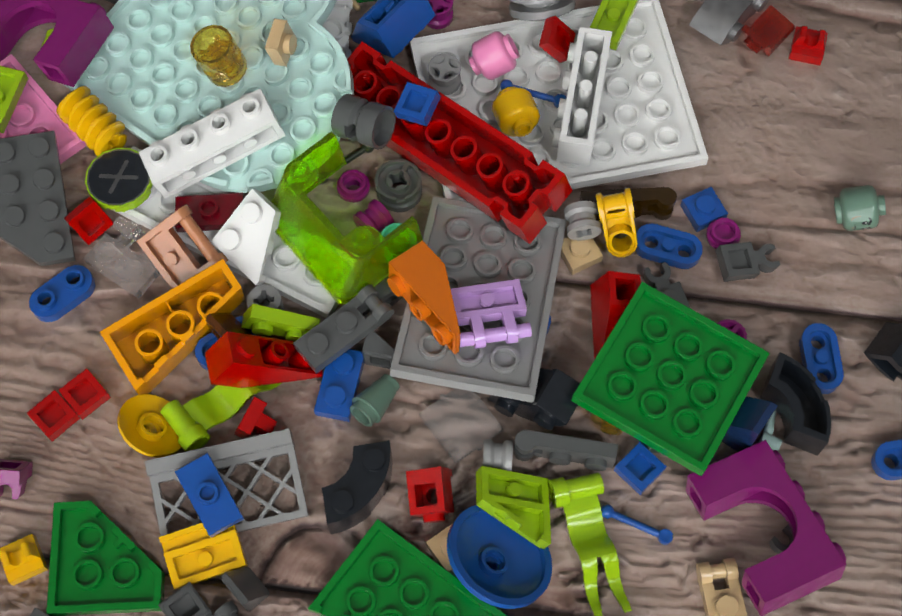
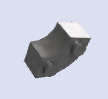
[689,0,769,45]

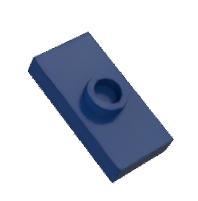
[175,453,244,538]

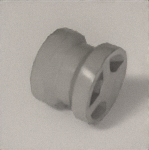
[428,53,461,95]
[564,201,601,241]
[246,284,285,310]
[483,439,513,471]

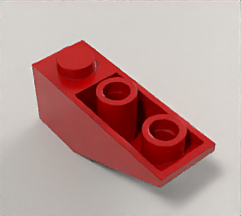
[590,271,641,360]
[205,331,323,388]

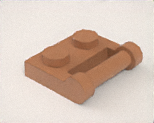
[136,204,228,289]

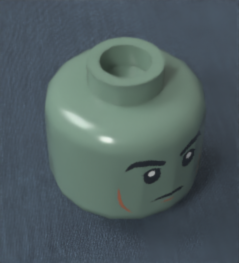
[834,185,886,231]

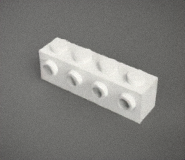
[552,26,612,166]
[139,89,286,199]

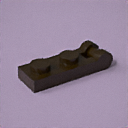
[579,187,677,221]

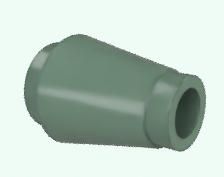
[350,374,400,427]

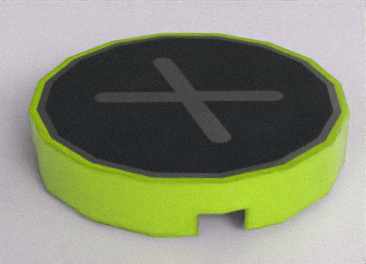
[85,148,153,212]

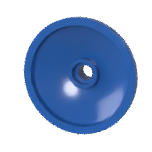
[447,505,552,609]

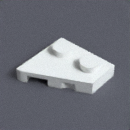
[211,189,282,285]

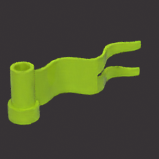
[160,383,282,452]
[548,472,632,616]

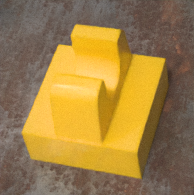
[0,534,48,586]

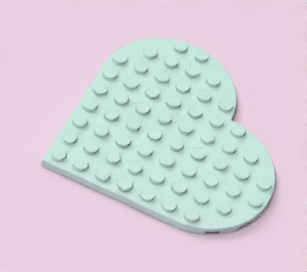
[63,0,354,193]

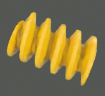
[56,86,127,156]

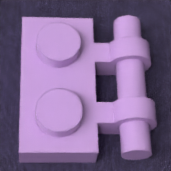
[451,279,532,349]

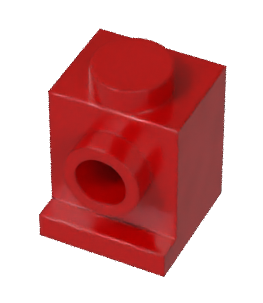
[406,466,454,523]

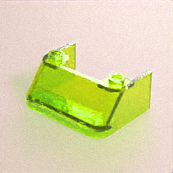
[271,131,423,304]

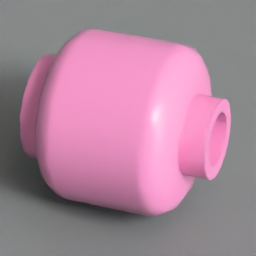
[469,31,520,80]

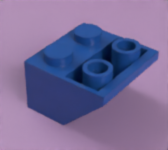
[351,0,436,58]

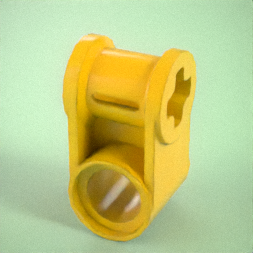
[596,188,637,257]

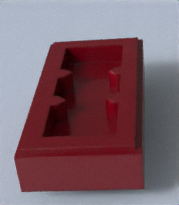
[175,193,245,233]

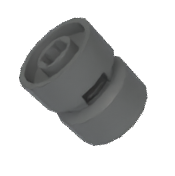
[331,94,396,150]

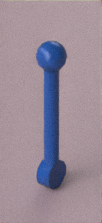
[500,79,566,108]
[601,504,673,545]

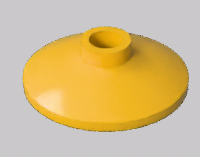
[117,394,182,458]

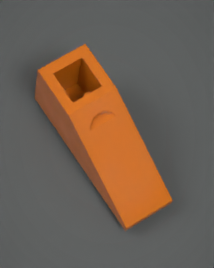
[387,240,460,354]

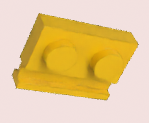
[159,523,248,590]

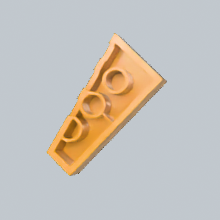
[100,259,245,395]

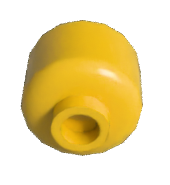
[492,87,540,137]

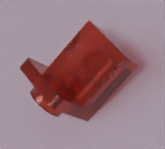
[741,5,795,57]

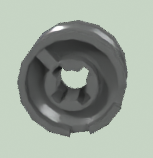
[375,159,422,213]

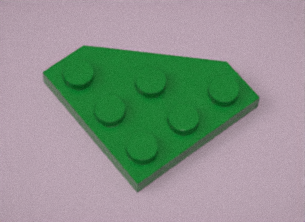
[46,501,165,616]

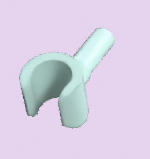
[758,409,783,451]

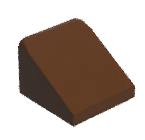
[205,313,251,340]

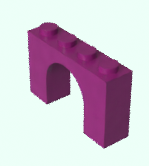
[0,0,114,87]
[686,440,847,616]

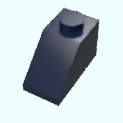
[721,396,778,452]

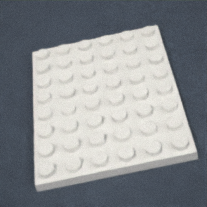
[410,0,708,202]

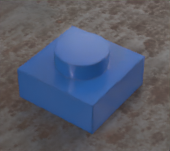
[393,82,441,126]
[680,187,728,232]
[614,442,667,495]

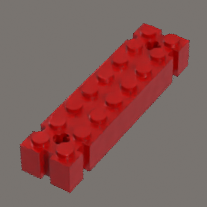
[347,42,573,244]

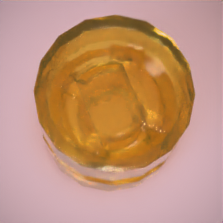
[190,25,247,87]

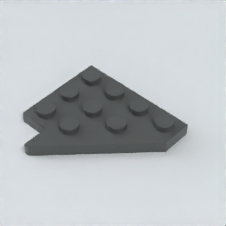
[0,131,76,266]

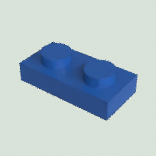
[314,349,364,422]

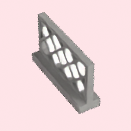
[145,428,309,536]

